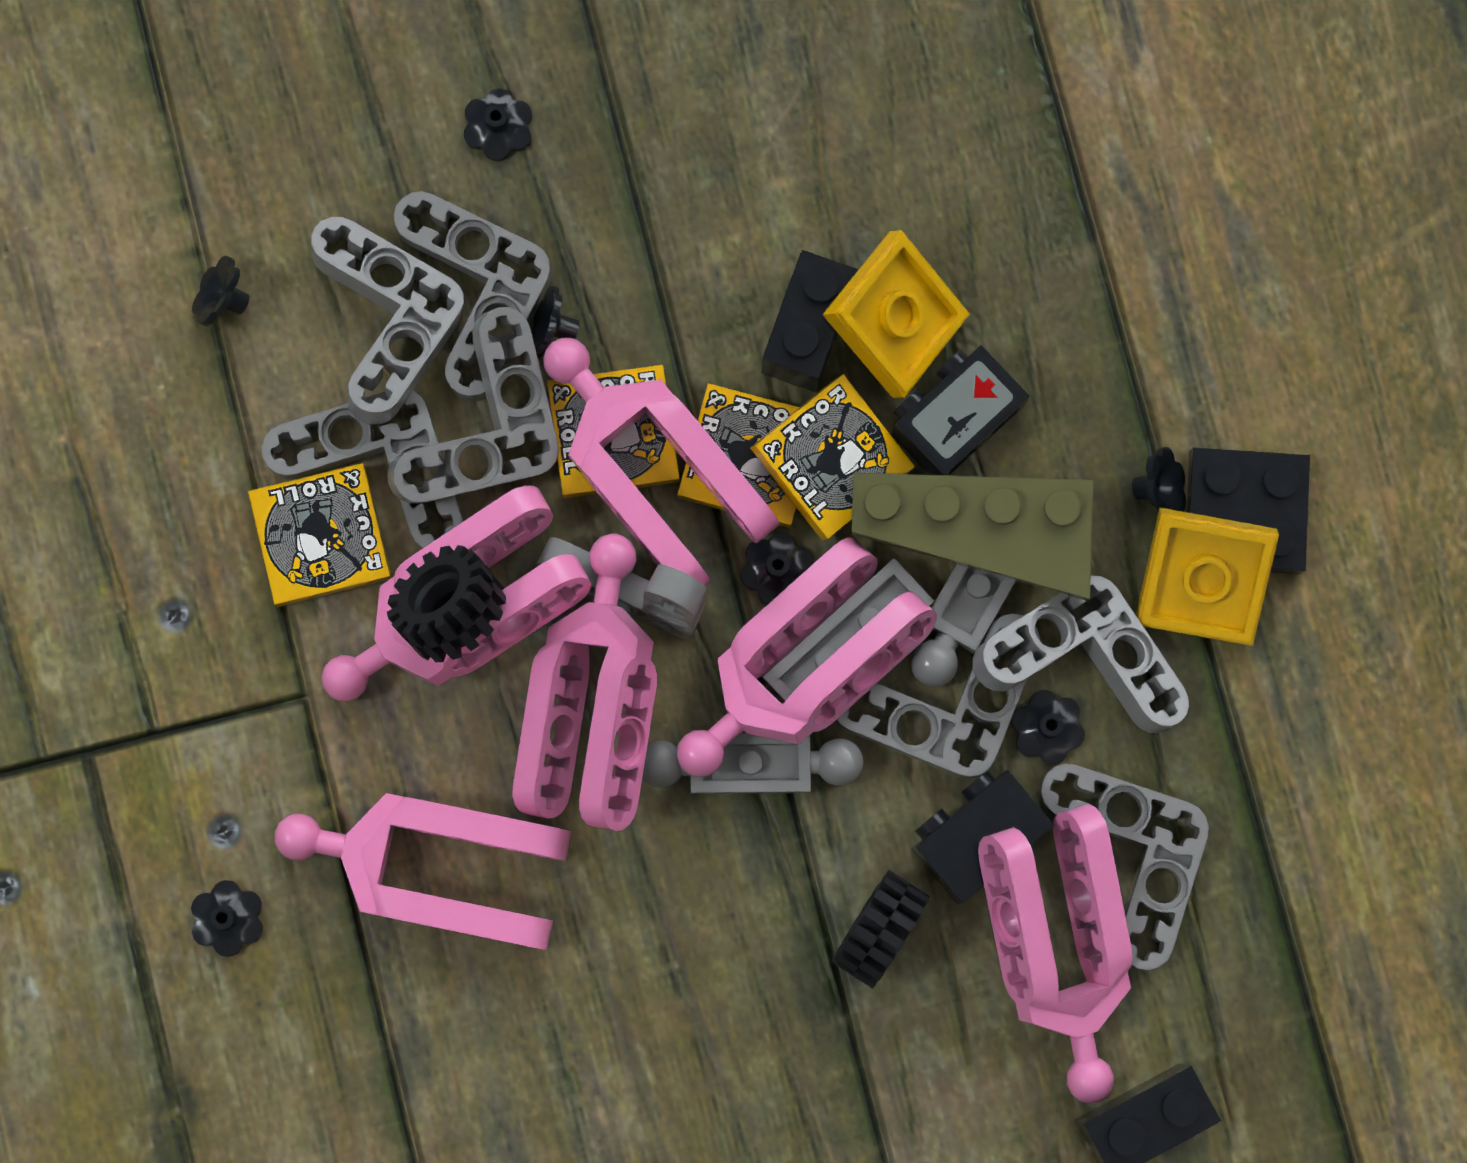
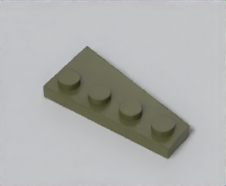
[852,473,1093,601]

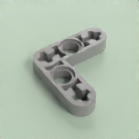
[394,191,552,402]
[311,217,464,424]
[388,307,558,503]
[262,391,464,549]
[536,537,707,639]
[973,576,1189,733]
[836,614,1040,779]
[1038,764,1209,970]

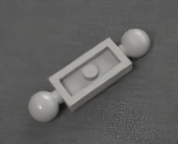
[911,563,1015,687]
[642,732,864,794]

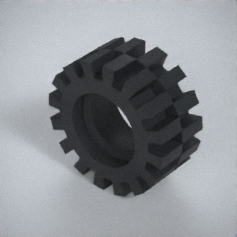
[387,545,506,662]
[831,870,930,989]

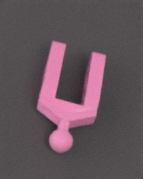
[543,338,780,586]
[321,486,592,702]
[512,533,657,831]
[677,537,937,777]
[274,793,572,950]
[978,804,1133,1104]

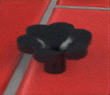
[463,88,533,162]
[192,255,250,326]
[531,285,579,359]
[1132,447,1186,512]
[741,532,814,605]
[1011,690,1085,765]
[191,880,263,957]

